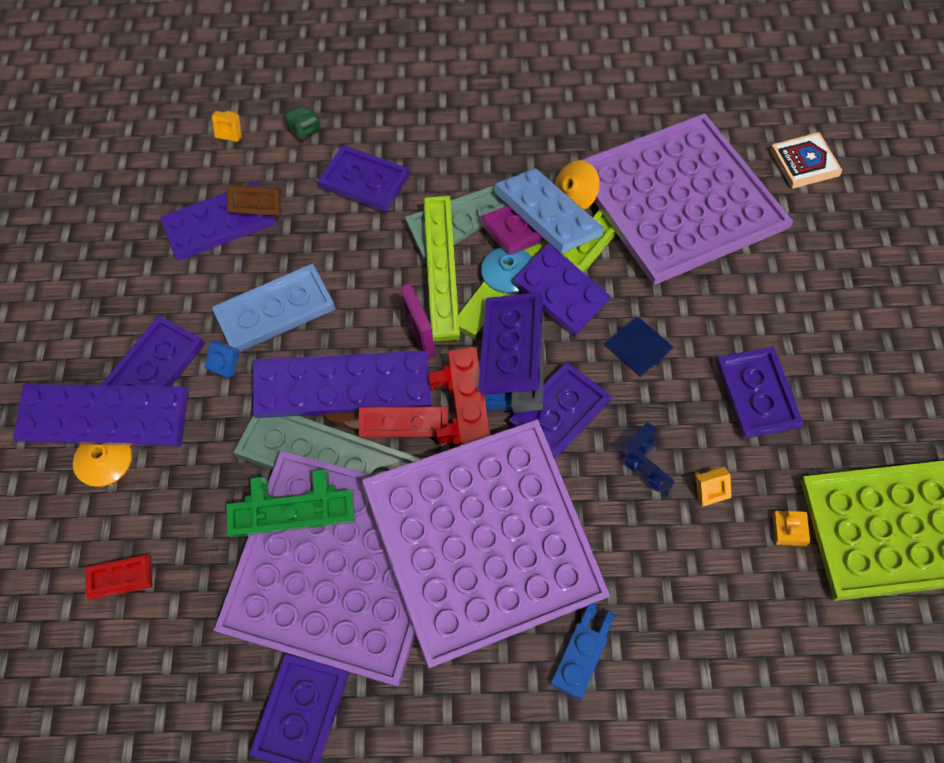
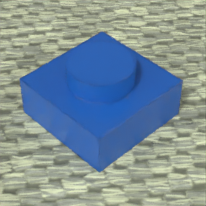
[204,340,240,378]

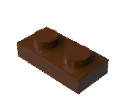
[227,184,282,216]

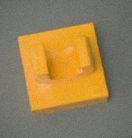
[212,111,242,142]
[695,467,732,506]
[772,511,810,546]

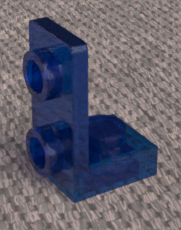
[621,422,675,496]

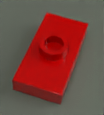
[85,554,153,600]

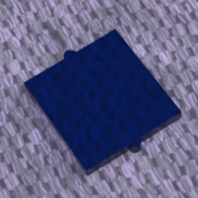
[605,316,673,378]

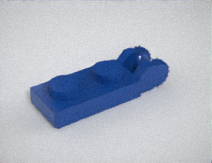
[551,603,616,701]

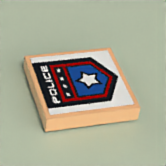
[770,132,842,189]

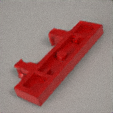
[429,347,491,446]

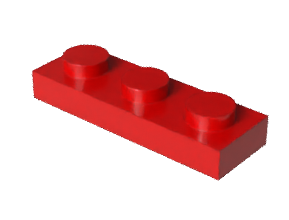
[359,406,448,437]

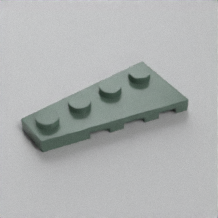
[405,185,508,263]

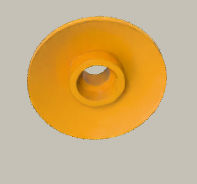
[555,160,600,210]
[73,444,132,487]

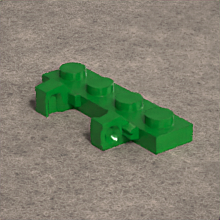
[227,469,356,538]

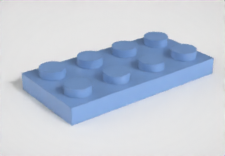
[494,168,604,254]
[212,264,336,352]

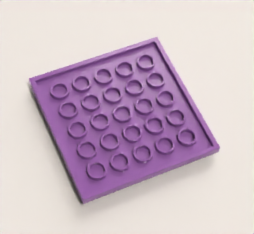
[581,114,793,285]
[362,420,610,668]
[214,451,415,687]

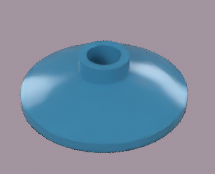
[482,248,533,294]

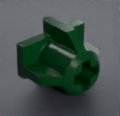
[283,106,321,140]

